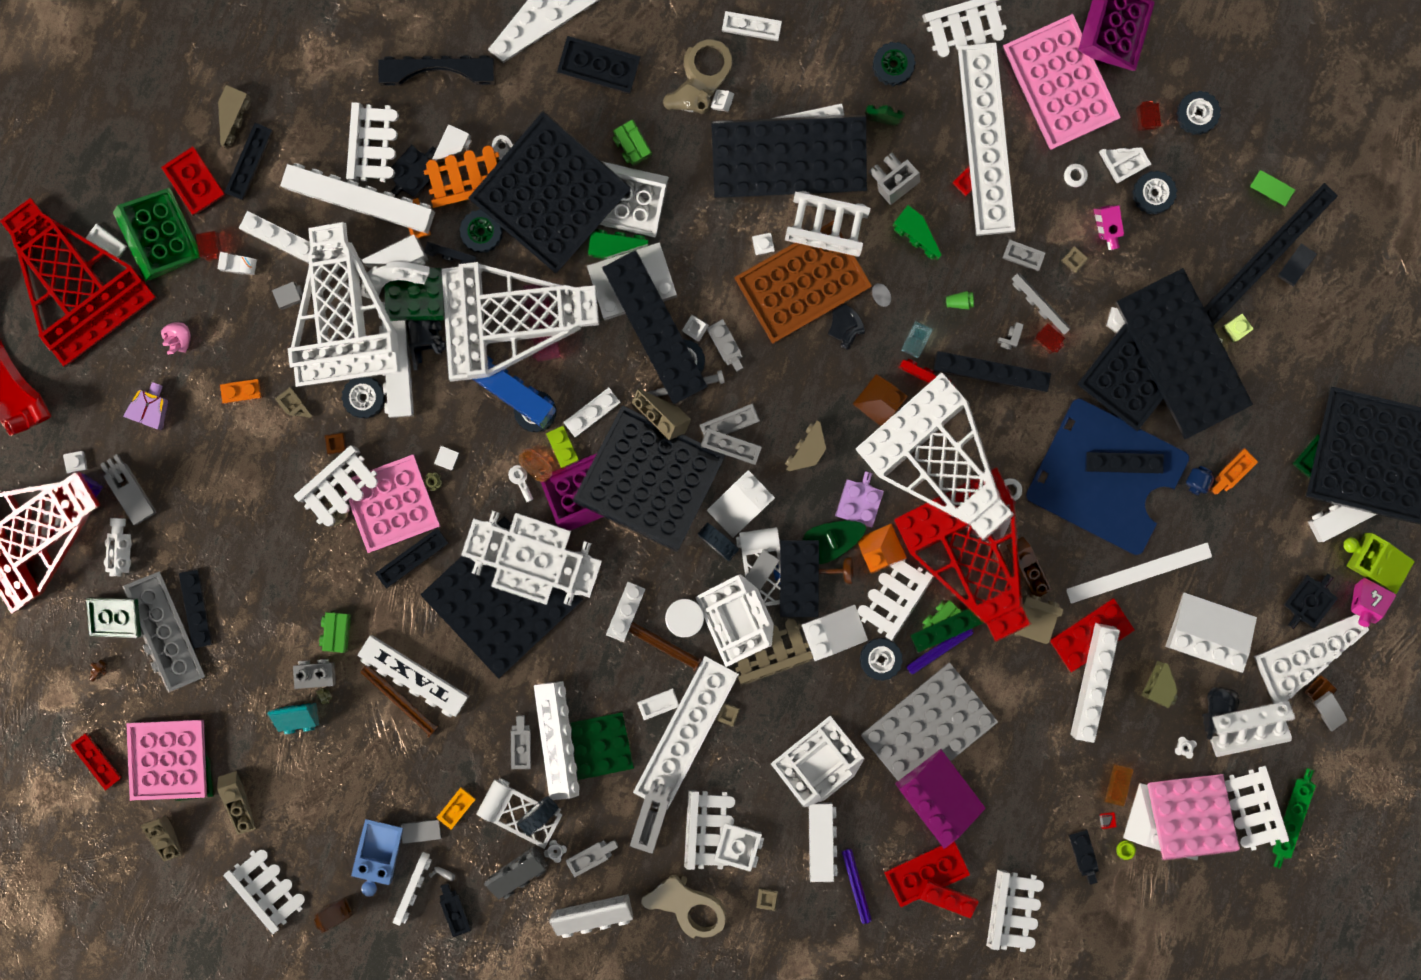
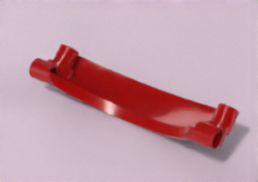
[0,340,51,436]

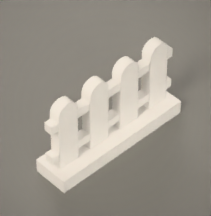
[922,0,1007,57]
[346,102,399,183]
[294,445,378,526]
[858,559,934,641]
[1225,766,1289,851]
[684,790,735,870]
[223,850,305,934]
[986,869,1044,952]

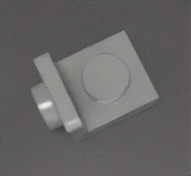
[997,322,1024,350]

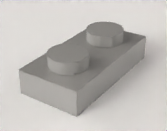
[1002,240,1045,271]

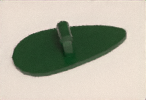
[802,520,867,564]

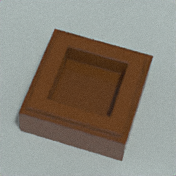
[325,433,347,455]

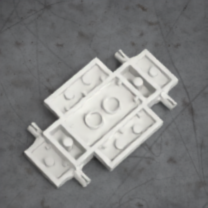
[461,511,602,606]

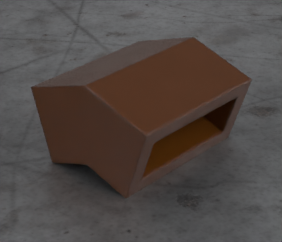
[1304,675,1337,702]

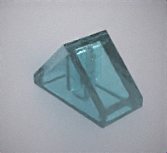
[901,321,933,358]

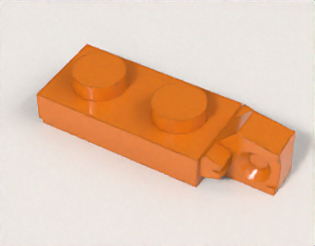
[1210,448,1258,495]

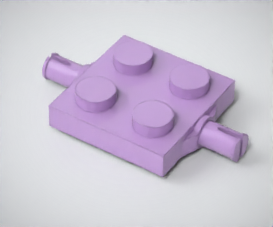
[835,471,884,528]

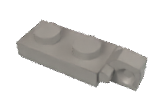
[707,319,743,372]
[511,715,531,769]
[565,839,619,877]

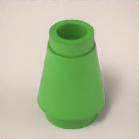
[946,291,974,310]

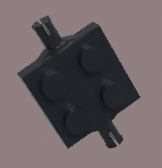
[390,145,437,199]
[1283,573,1338,630]

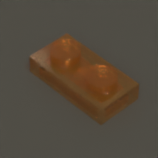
[1104,764,1134,807]

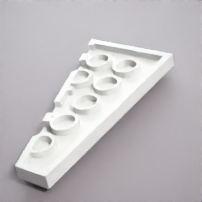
[488,0,600,63]
[1254,614,1369,704]

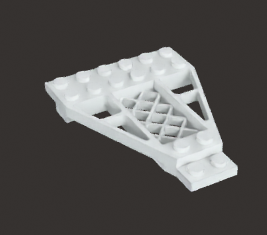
[288,222,401,387]
[442,262,599,381]
[856,373,1014,540]

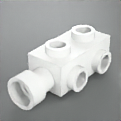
[104,518,132,576]

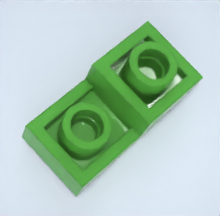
[1250,170,1296,207]

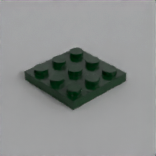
[385,268,444,321]
[569,712,634,780]

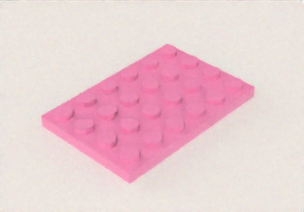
[1003,14,1121,150]

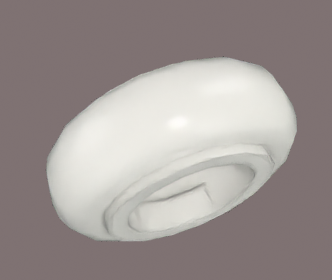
[1064,164,1088,187]
[1004,478,1022,501]

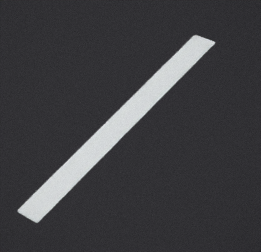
[1066,543,1212,603]

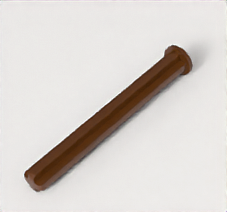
[628,621,702,672]
[361,665,439,738]

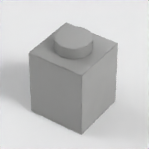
[272,282,303,310]

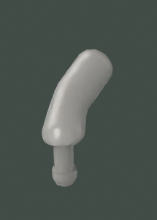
[428,867,455,881]

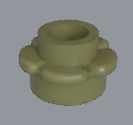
[423,473,442,491]
[316,687,332,705]

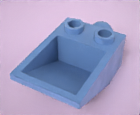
[351,819,403,897]

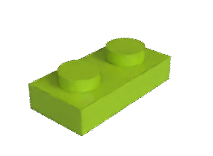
[546,426,579,469]

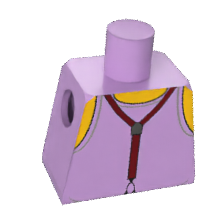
[123,382,168,430]

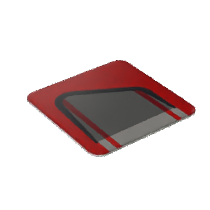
[1100,812,1117,829]

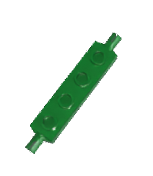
[1272,768,1316,869]

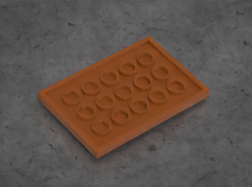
[734,220,872,344]

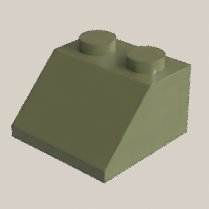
[1141,661,1178,708]

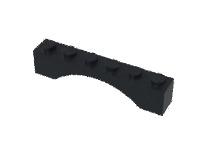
[378,55,495,86]
[932,351,1051,394]

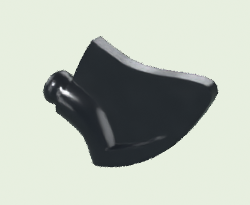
[828,303,865,350]

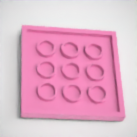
[345,455,440,553]
[126,720,207,800]
[1147,774,1240,860]

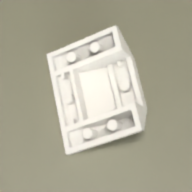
[695,574,774,667]
[771,716,864,807]
[1123,783,1198,860]

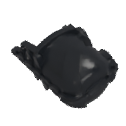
[408,320,446,370]
[1202,687,1239,740]

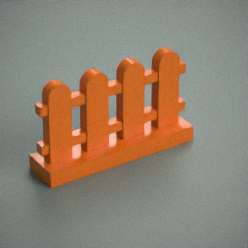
[424,145,499,208]

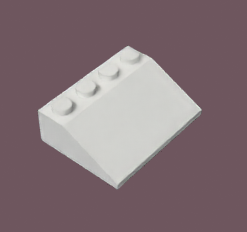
[599,162,669,237]
[587,242,677,321]
[1165,592,1257,673]
[550,894,633,938]

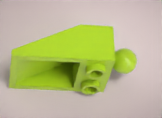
[1343,533,1415,594]

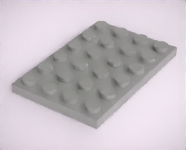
[861,662,998,781]

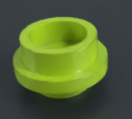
[1116,840,1136,860]

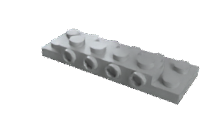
[123,571,205,693]

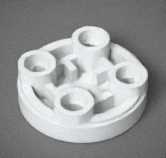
[665,599,704,637]

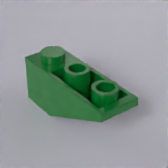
[892,205,941,260]
[588,229,649,259]

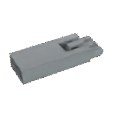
[100,454,157,525]
[630,781,671,854]

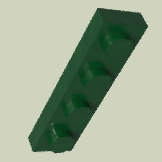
[910,603,984,653]

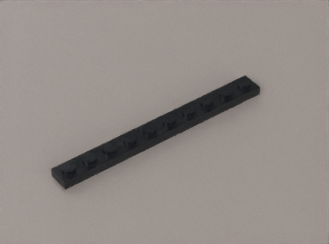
[1204,183,1338,326]

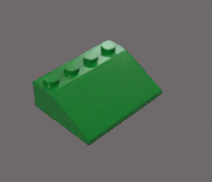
[113,188,202,282]

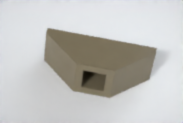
[785,421,826,472]
[141,816,182,861]

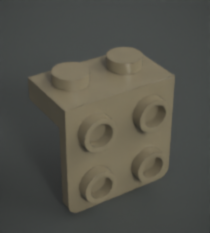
[1015,594,1063,644]

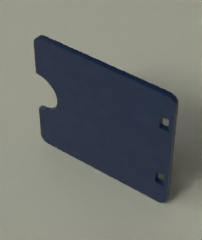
[1026,399,1189,555]

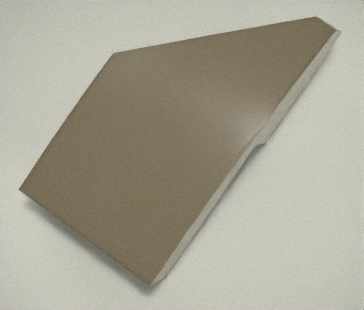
[275,386,312,418]

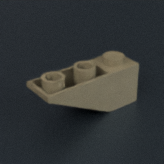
[218,85,251,149]
[632,389,691,440]
[217,771,256,835]

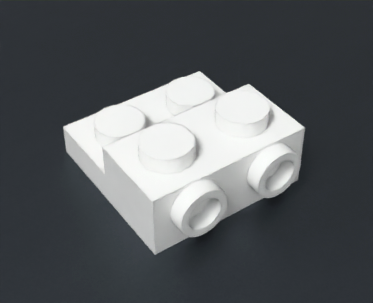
[714,823,764,872]

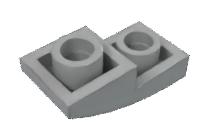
[1314,691,1347,731]

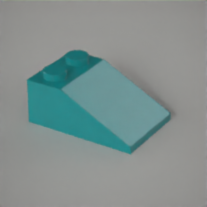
[268,702,320,734]

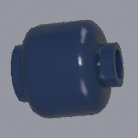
[1186,466,1215,496]

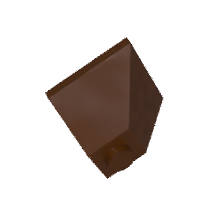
[853,374,908,426]

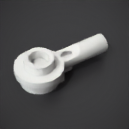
[508,465,533,502]

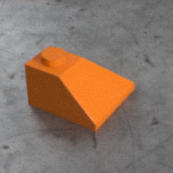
[858,524,907,574]

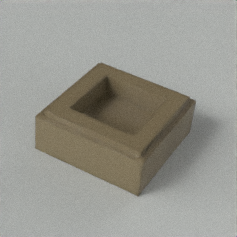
[1061,246,1089,273]
[715,702,740,727]
[756,888,778,911]

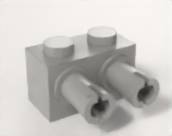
[869,153,920,205]
[293,659,336,689]

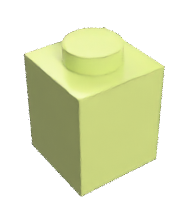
[1222,314,1253,342]

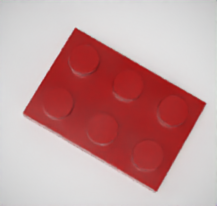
[161,146,225,216]

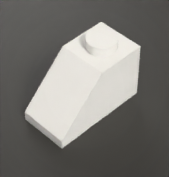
[432,124,472,164]

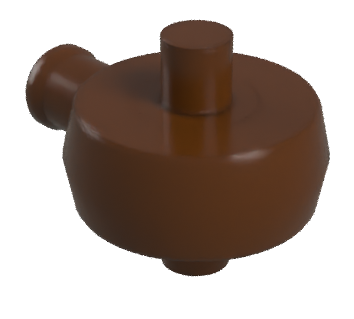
[89,660,107,681]

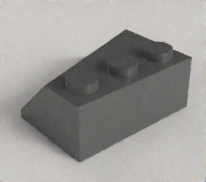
[484,846,548,900]

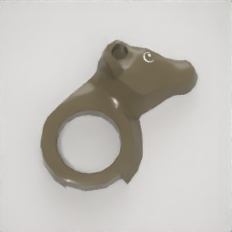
[663,39,732,114]
[641,875,727,939]

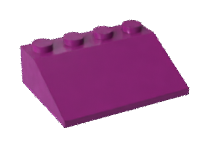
[1078,0,1155,71]
[539,453,603,531]
[895,749,986,848]

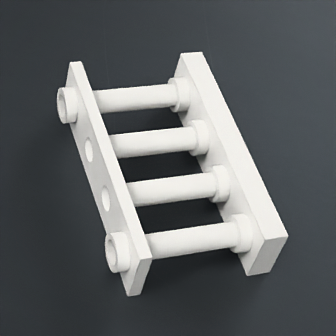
[785,191,870,257]
[1211,701,1295,757]

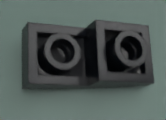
[1277,243,1317,287]

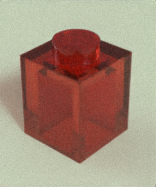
[1136,101,1161,131]
[195,231,222,261]
[1033,323,1065,354]

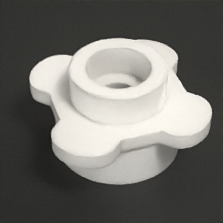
[1175,737,1197,759]
[544,840,567,863]

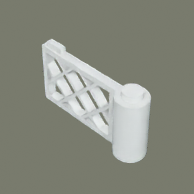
[736,527,780,606]
[476,778,562,849]

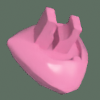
[161,322,191,354]

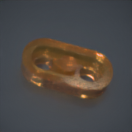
[519,449,552,482]

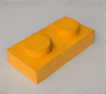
[436,787,476,830]

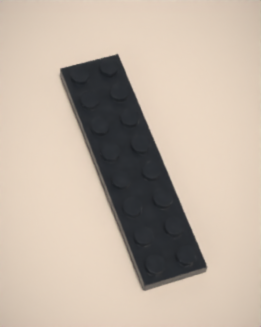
[602,250,708,404]

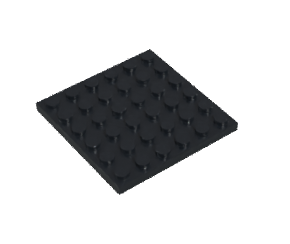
[468,111,631,274]
[1305,386,1421,525]
[573,405,726,552]
[420,516,583,679]

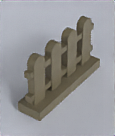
[735,619,813,686]

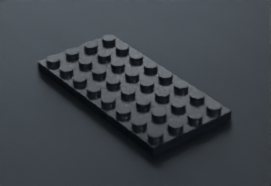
[711,114,867,198]
[1115,268,1253,439]

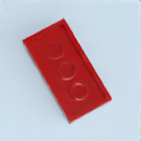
[1050,598,1135,673]
[884,841,970,908]

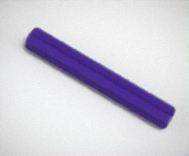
[907,629,974,674]
[842,849,872,924]

